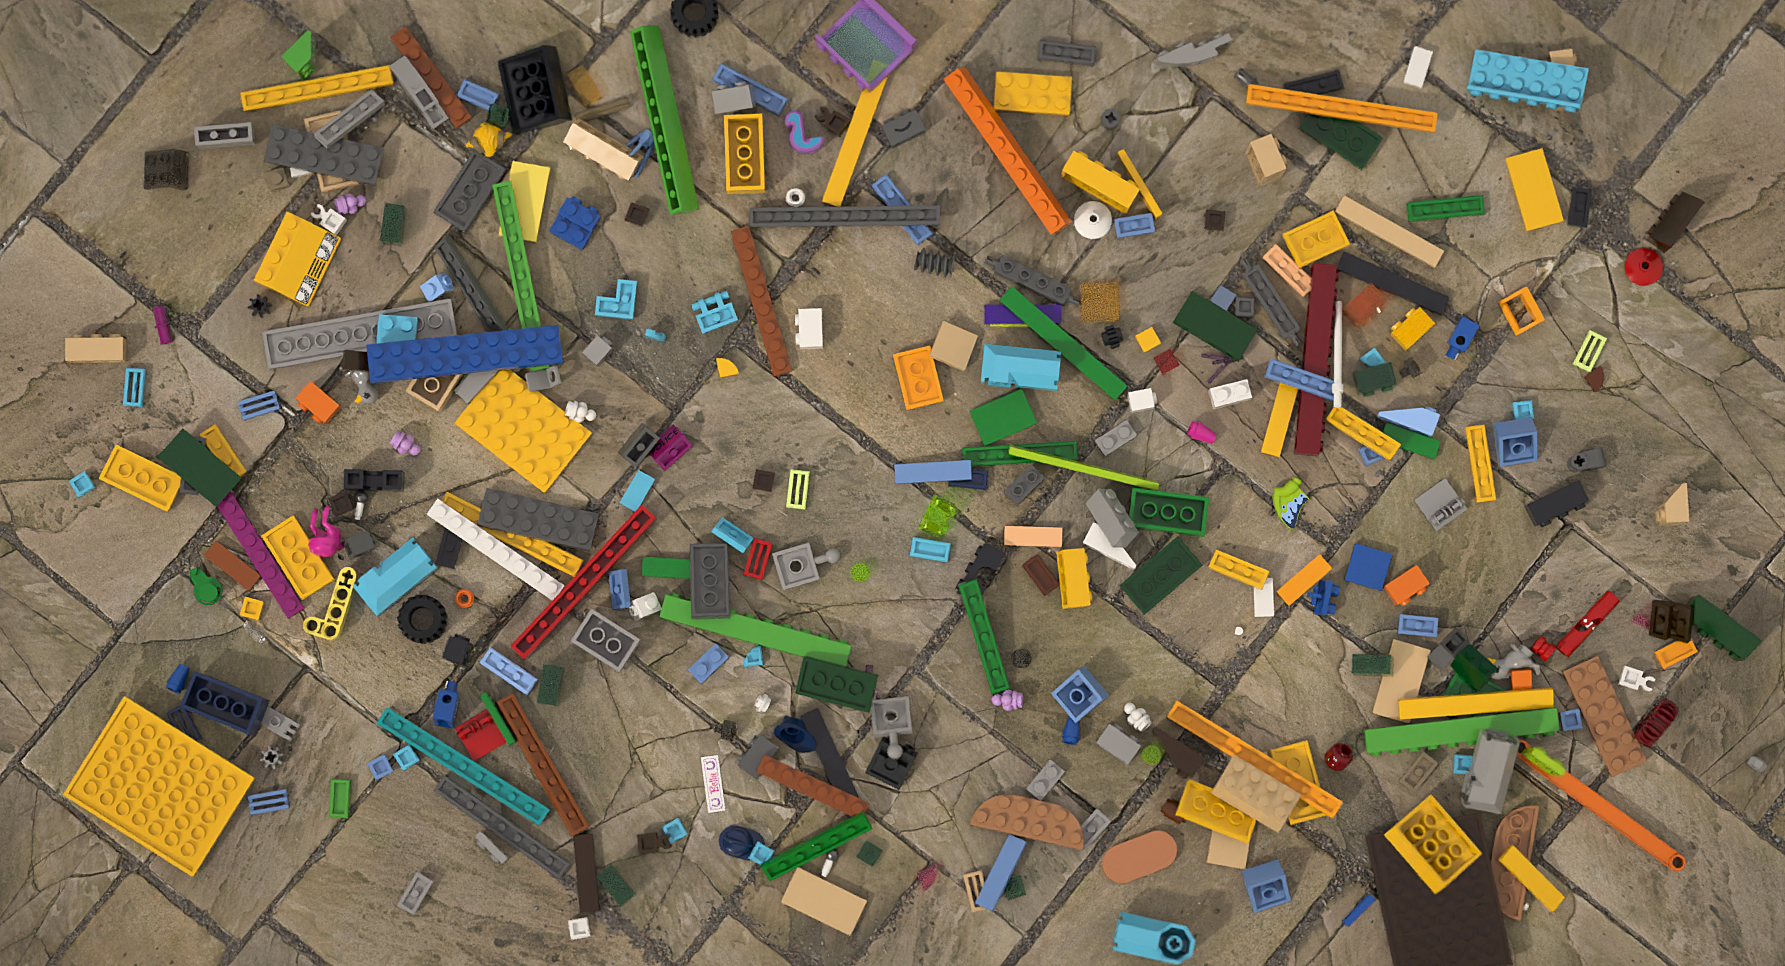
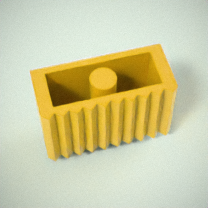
[1390,307,1435,351]

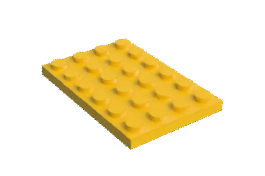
[455,369,592,493]

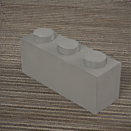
[194,122,256,150]
[1086,489,1139,548]

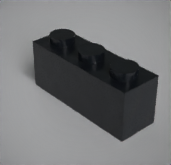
[1524,480,1589,528]

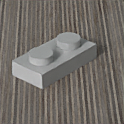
[1094,420,1137,457]
[1026,759,1065,801]
[1081,809,1111,850]
[475,831,509,864]
[397,872,434,915]

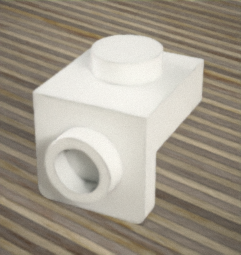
[629,592,662,621]

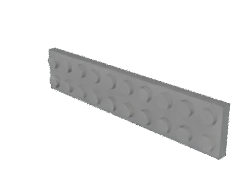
[262,298,458,370]

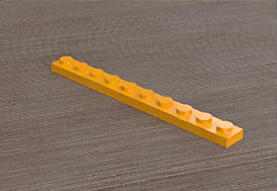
[1246,84,1438,133]
[1167,701,1343,818]

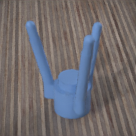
[625,129,655,178]

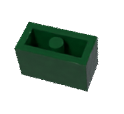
[1450,643,1498,691]

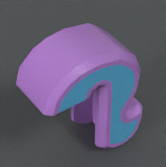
[785,110,824,154]

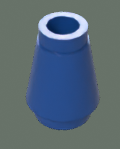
[166,664,190,694]
[1061,716,1080,745]

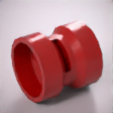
[1529,635,1556,662]

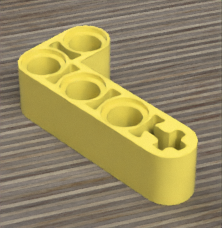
[303,567,359,641]

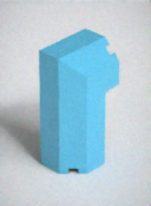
[980,344,1061,391]
[353,537,438,617]
[1112,912,1195,965]

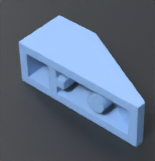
[1376,406,1440,437]

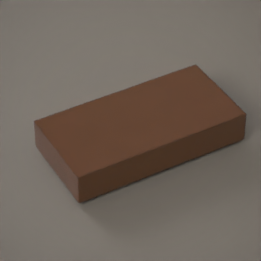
[1022,554,1060,596]

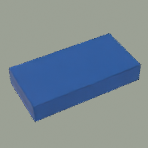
[1342,894,1375,927]

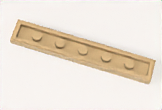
[1335,195,1444,268]

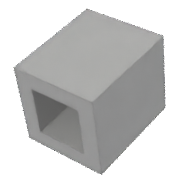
[582,335,613,367]

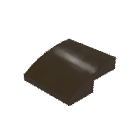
[1649,600,1694,643]

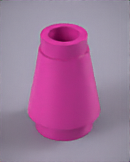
[1187,420,1217,444]

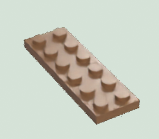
[1562,656,1647,777]

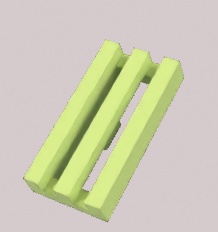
[1572,330,1607,373]
[786,469,810,510]

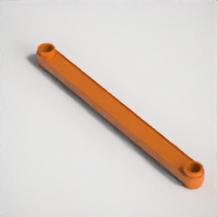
[1516,739,1686,871]

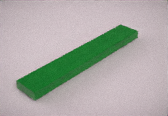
[962,441,1078,467]
[958,579,1010,694]
[760,811,873,881]

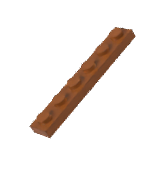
[391,26,472,129]
[756,754,870,817]

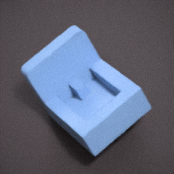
[420,273,455,302]

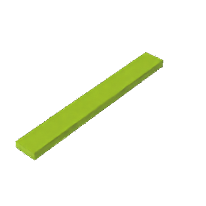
[1008,444,1159,491]

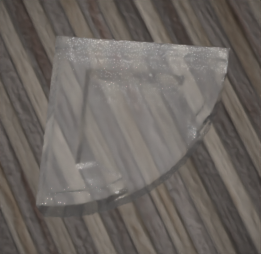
[243,620,266,644]

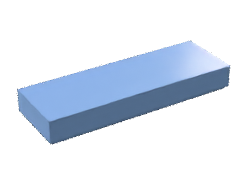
[480,647,538,695]

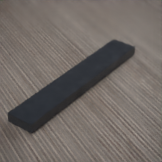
[1336,252,1449,315]
[801,708,866,819]

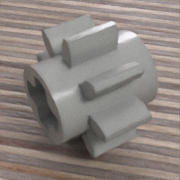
[260,746,285,769]

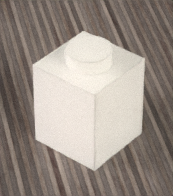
[1127,388,1157,413]

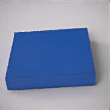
[1344,543,1392,591]

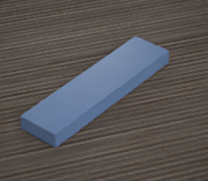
[712,63,788,116]
[871,174,933,246]
[1264,359,1343,401]
[895,460,972,484]
[975,834,1027,912]

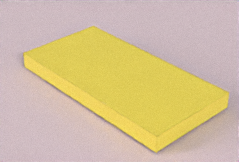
[499,161,550,243]

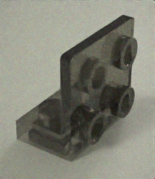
[144,149,189,190]

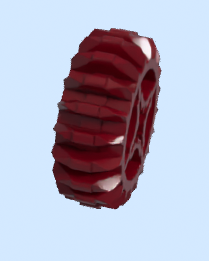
[1635,698,1679,747]

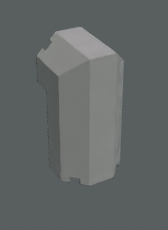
[1461,728,1520,814]

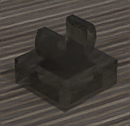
[1399,357,1423,378]
[714,720,738,742]

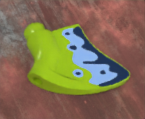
[1272,477,1309,529]

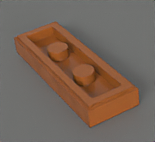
[204,541,261,591]

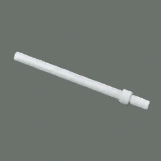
[1332,301,1344,408]

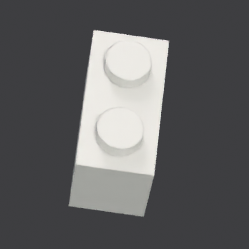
[795,308,823,349]
[1208,379,1252,410]

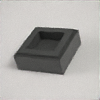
[1235,297,1255,317]

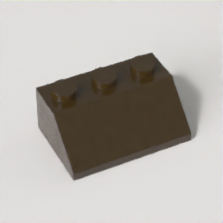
[1646,192,1705,253]

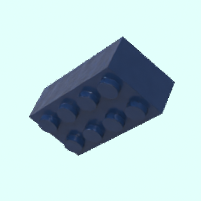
[180,671,270,736]

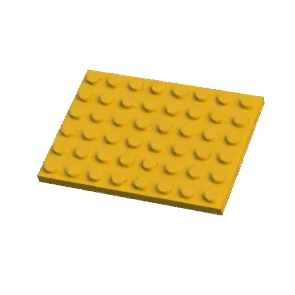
[63,696,255,877]

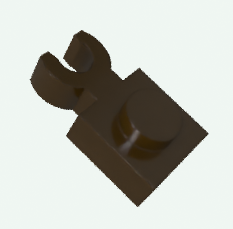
[815,106,851,137]
[637,832,672,854]

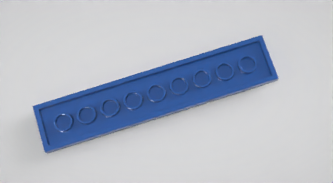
[366,325,563,384]

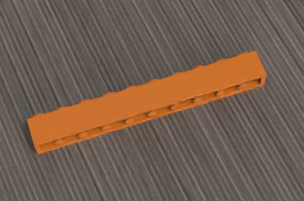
[944,67,1072,235]

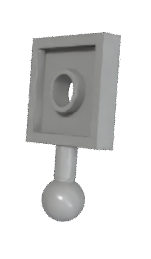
[772,543,840,591]
[871,696,912,759]

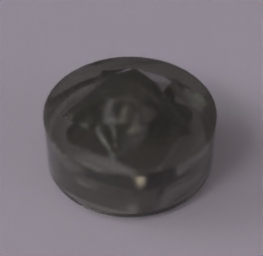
[1011,649,1032,668]

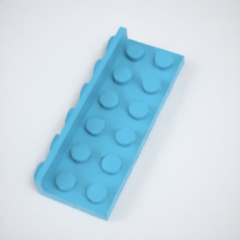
[1467,50,1589,113]

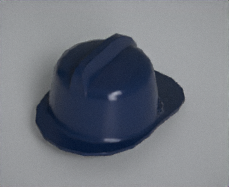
[774,715,817,753]
[719,826,765,861]

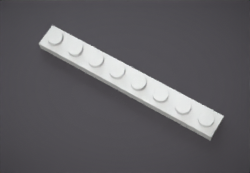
[427,499,564,600]

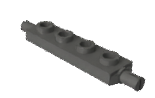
[984,255,1081,307]
[1240,257,1303,347]

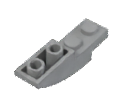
[1156,33,1232,67]
[389,56,449,129]

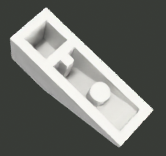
[1082,522,1136,570]

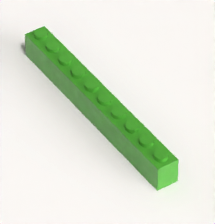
[630,26,699,215]
[659,593,852,666]
[1363,708,1559,756]

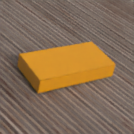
[1654,639,1698,669]

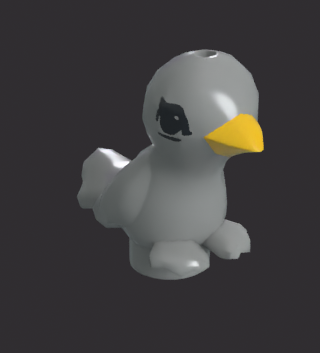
[345,371,379,404]
[1487,643,1540,680]

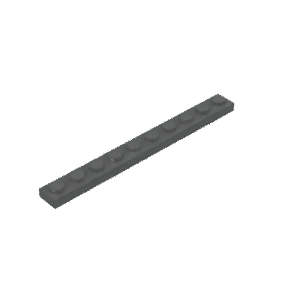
[749,205,940,228]

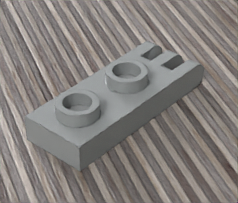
[261,706,300,742]

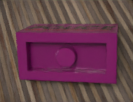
[648,424,693,471]

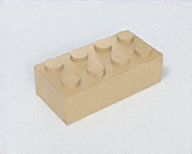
[1211,755,1301,833]

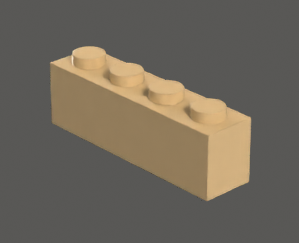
[563,118,644,181]

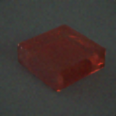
[1153,349,1179,375]

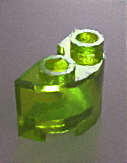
[918,494,957,538]

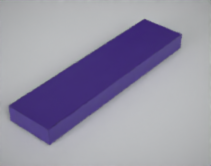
[984,305,1061,325]

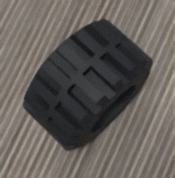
[670,0,719,38]
[397,594,448,644]

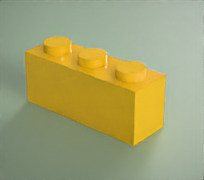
[1056,548,1092,609]

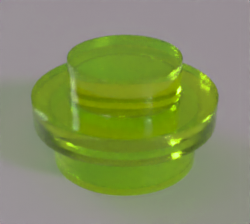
[850,563,870,582]
[1142,745,1161,765]

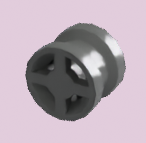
[1101,109,1120,130]

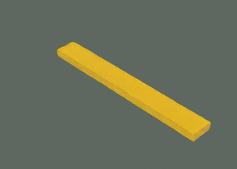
[822,60,888,207]
[241,65,394,112]
[442,492,584,577]
[1398,687,1554,719]

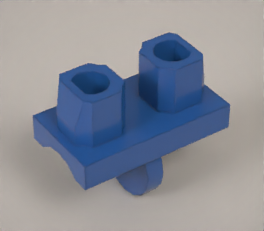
[1307,580,1340,615]

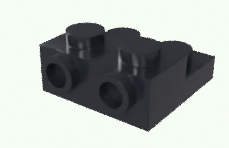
[865,736,918,790]

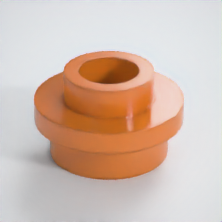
[455,589,474,608]

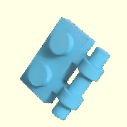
[691,291,738,334]

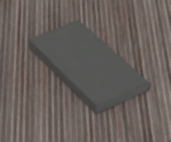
[433,149,507,233]
[689,543,730,619]

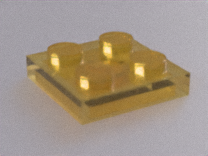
[1080,282,1120,322]

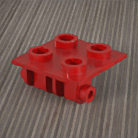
[455,709,506,761]

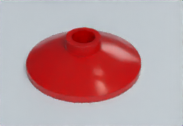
[1624,248,1663,286]

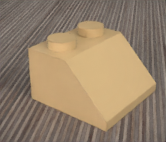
[1655,483,1689,526]

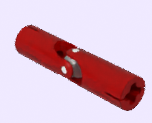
[1556,590,1620,658]

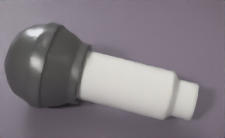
[354,491,368,520]
[821,849,839,877]

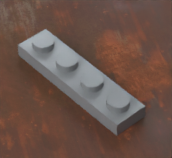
[314,89,384,149]

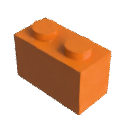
[295,381,342,425]
[1383,565,1430,606]

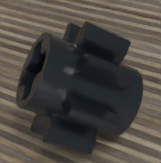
[248,294,272,319]
[1101,325,1123,349]

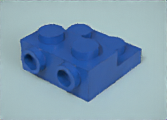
[549,196,601,250]

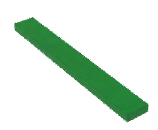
[999,286,1127,400]

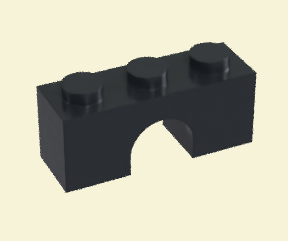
[344,469,405,492]
[955,543,1005,597]
[442,634,473,667]

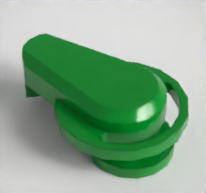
[189,568,222,605]

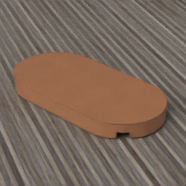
[1102,831,1177,883]

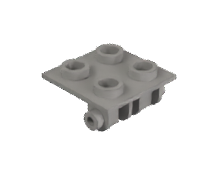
[1414,478,1467,531]

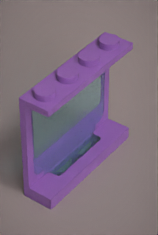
[815,0,918,93]

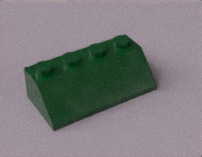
[1687,595,1762,662]

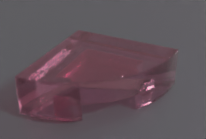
[1631,614,1650,630]
[917,866,936,891]

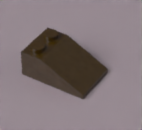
[1151,727,1205,779]

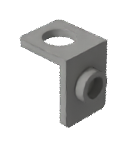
[525,365,561,392]

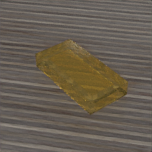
[567,65,602,107]

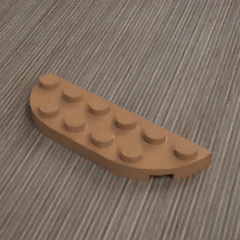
[970,794,1084,851]
[1490,806,1539,921]

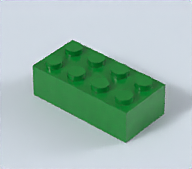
[1128,488,1209,537]

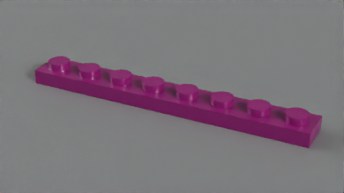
[217,491,305,619]

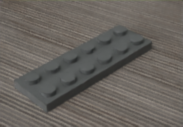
[263,124,384,186]
[477,488,599,552]

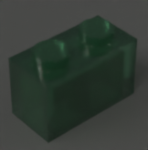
[380,203,407,246]
[1352,362,1397,397]
[1352,654,1394,677]
[537,664,564,706]
[596,864,637,907]

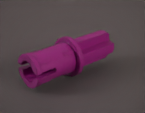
[153,306,172,345]

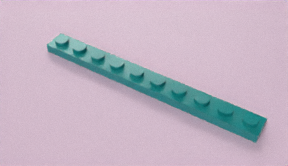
[377,707,550,826]

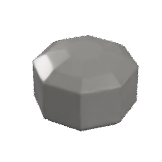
[1746,756,1767,773]

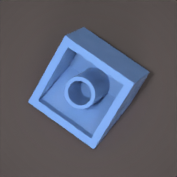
[1494,417,1538,467]
[1051,666,1110,723]
[1241,859,1291,913]

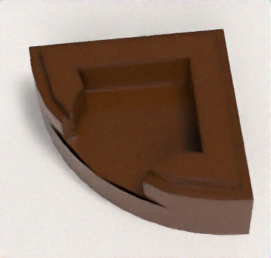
[1584,366,1604,392]

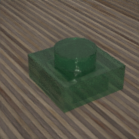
[486,103,510,128]
[856,841,883,867]
[1004,875,1026,900]

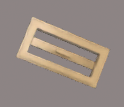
[963,870,985,912]

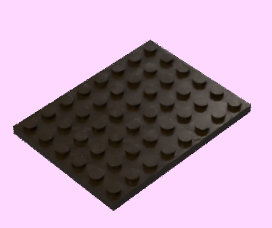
[1365,812,1513,966]

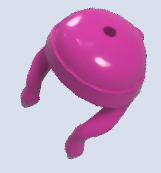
[308,505,343,557]

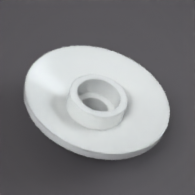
[1074,201,1112,239]

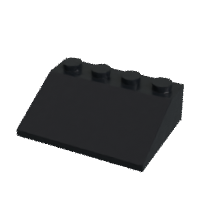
[497,45,572,134]

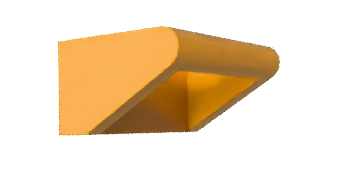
[1498,286,1545,336]

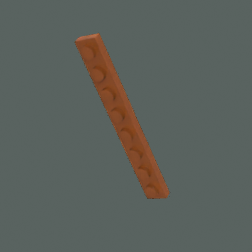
[731,226,792,377]
[495,693,590,837]

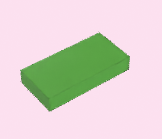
[329,779,351,818]

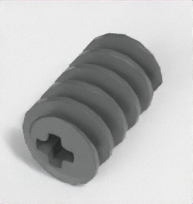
[914,248,955,278]

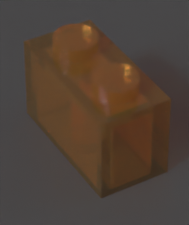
[1342,283,1387,327]

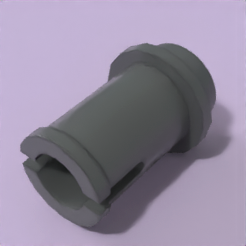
[1234,68,1259,90]

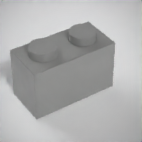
[712,81,756,114]
[1095,723,1141,765]

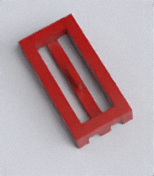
[743,538,773,580]

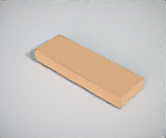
[1262,244,1312,297]
[1004,526,1062,547]

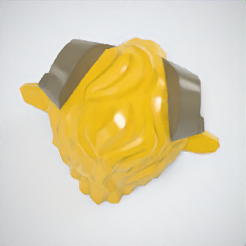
[465,122,512,157]

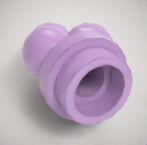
[334,193,366,215]
[389,431,421,456]
[992,689,1023,711]

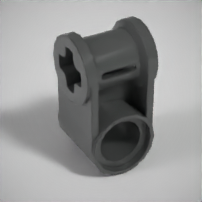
[1567,447,1607,472]

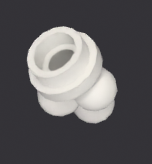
[565,400,596,423]
[1124,703,1152,732]

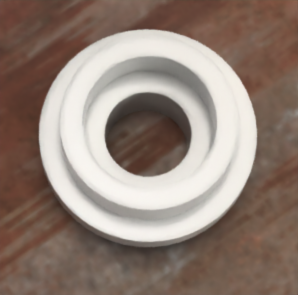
[786,188,805,207]
[754,694,771,712]

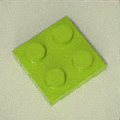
[1521,747,1566,776]

